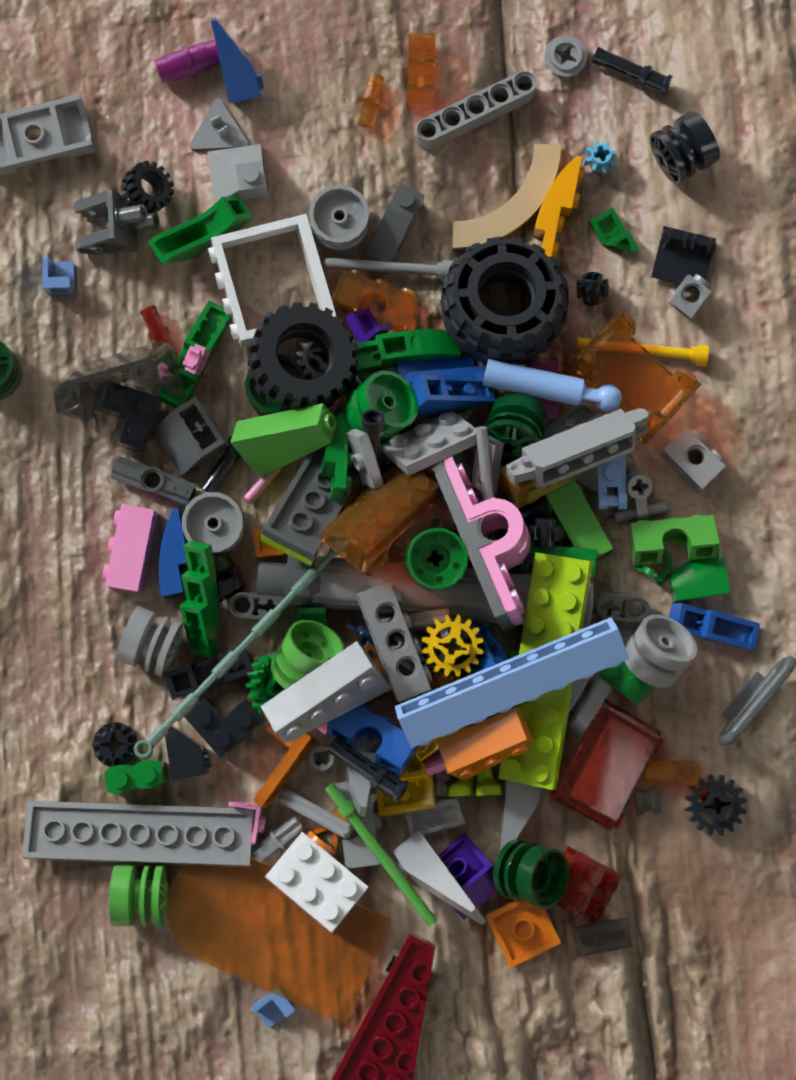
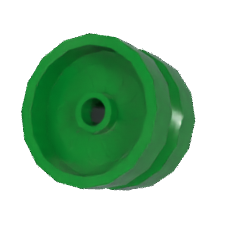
[345,371,419,443]

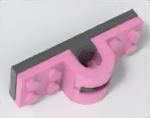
[431,456,531,631]

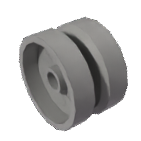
[309,184,370,254]
[182,492,246,557]
[625,615,697,688]
[566,677,612,737]

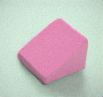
[425,750,447,775]

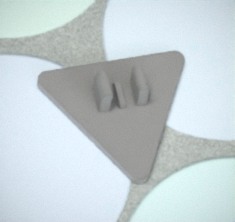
[190,98,249,150]

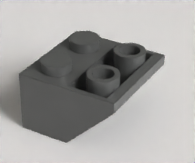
[153,396,228,477]

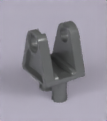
[74,190,160,254]

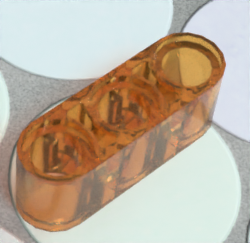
[407,32,435,109]

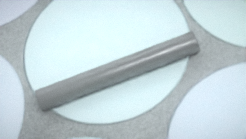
[476,426,494,501]

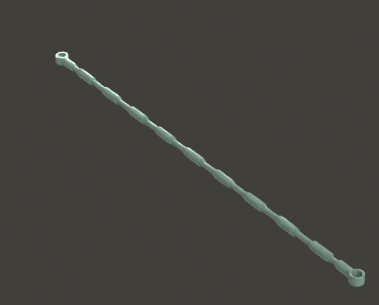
[134,362,522,760]

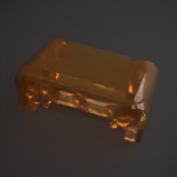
[566,310,702,443]

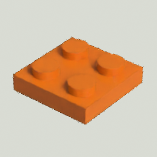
[485,900,561,968]

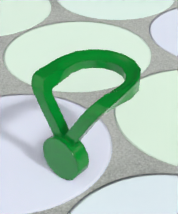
[633,548,672,585]

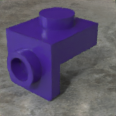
[345,308,393,343]

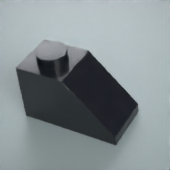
[165,725,212,781]

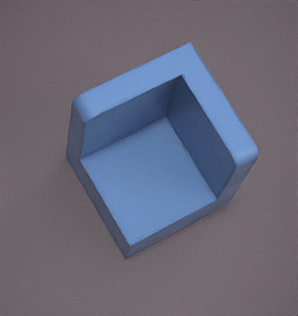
[42,256,75,295]
[251,984,296,1028]

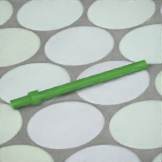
[325,782,437,927]

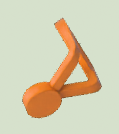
[307,811,348,856]

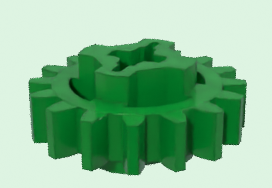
[246,655,285,714]

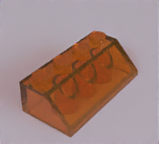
[318,467,439,572]

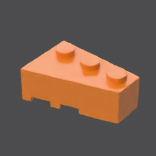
[437,707,535,780]

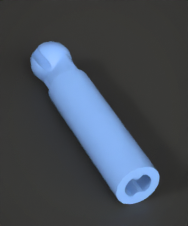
[482,359,622,412]

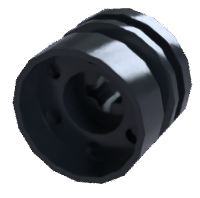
[649,111,720,184]

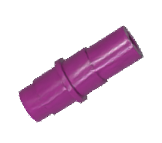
[154,39,220,84]

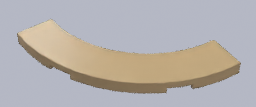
[453,144,561,250]

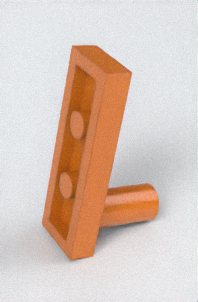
[253,722,316,809]

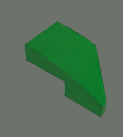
[587,207,639,253]

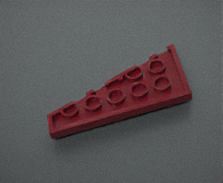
[331,931,436,1080]

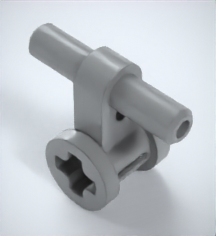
[613,471,669,522]

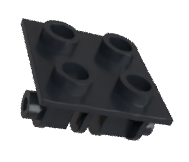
[651,226,717,288]

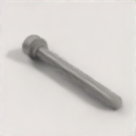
[323,258,453,282]

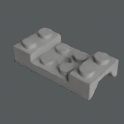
[0,94,96,176]

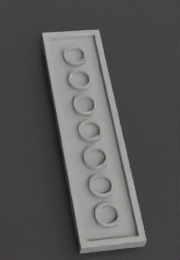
[22,801,254,867]

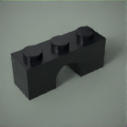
[164,648,254,701]

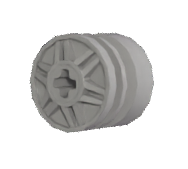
[117,606,184,677]

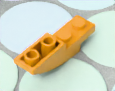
[533,156,585,258]

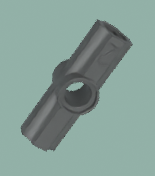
[110,456,197,506]

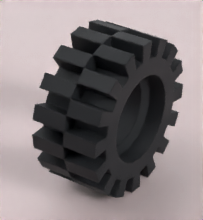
[121,161,175,213]

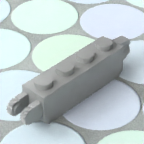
[506,408,649,487]

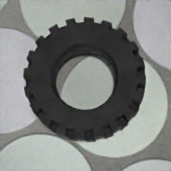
[247,302,358,411]

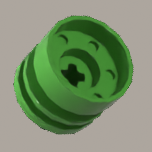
[271,620,344,689]
[109,865,169,927]

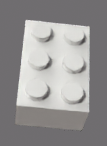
[265,832,368,934]

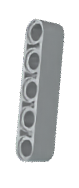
[416,71,537,150]

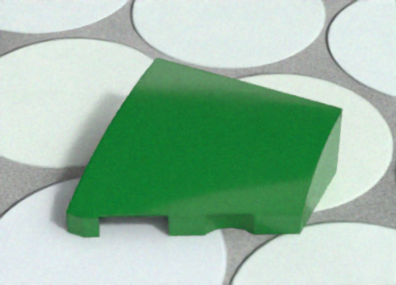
[668,545,731,603]

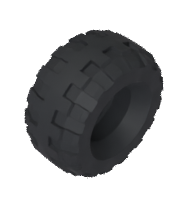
[441,236,569,364]

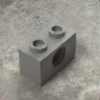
[659,427,726,493]

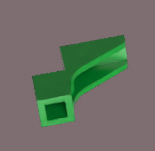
[149,195,253,264]

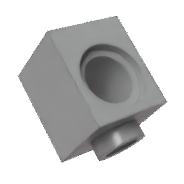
[667,274,712,318]

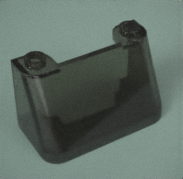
[54,342,185,422]

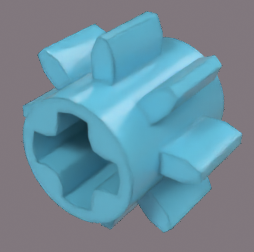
[583,140,617,176]

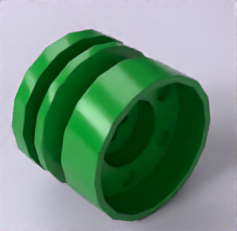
[404,528,468,589]

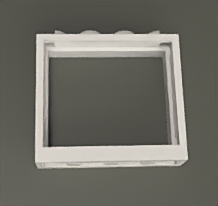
[207,214,336,348]

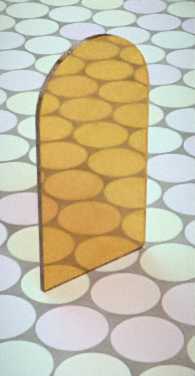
[167,858,390,1025]

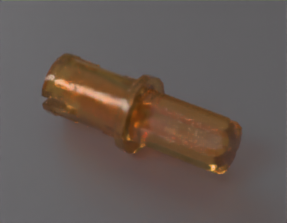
[358,73,385,129]

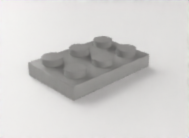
[381,411,477,476]

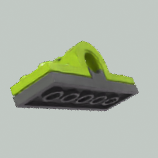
[260,405,381,566]

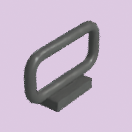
[717,656,796,746]

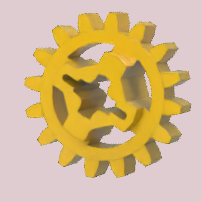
[422,614,484,677]

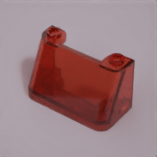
[548,699,663,831]

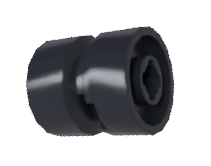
[214,552,247,603]

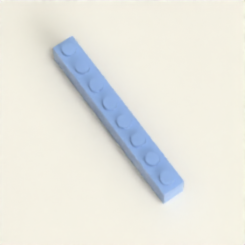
[395,618,629,748]

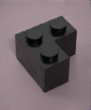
[92,380,160,452]
[184,697,266,758]

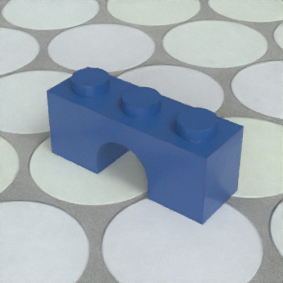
[327,704,418,778]

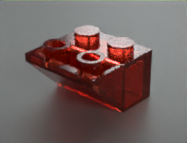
[557,846,623,925]

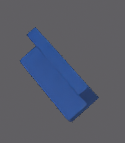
[395,356,485,384]

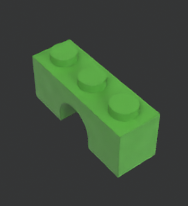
[629,514,720,566]

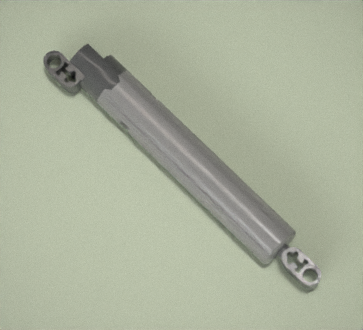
[229,555,650,629]

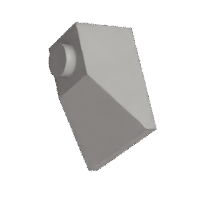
[208,144,268,203]

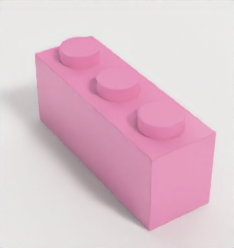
[102,504,158,594]

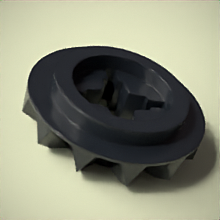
[92,722,137,767]

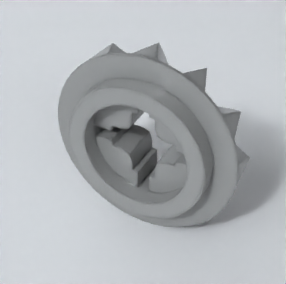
[544,35,587,79]

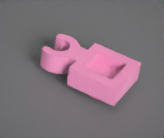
[182,344,211,376]

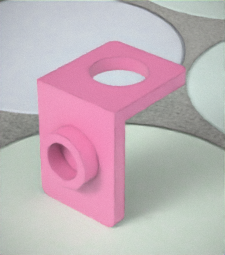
[228,801,266,845]

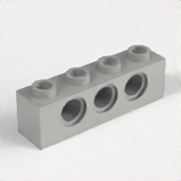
[355,582,433,702]

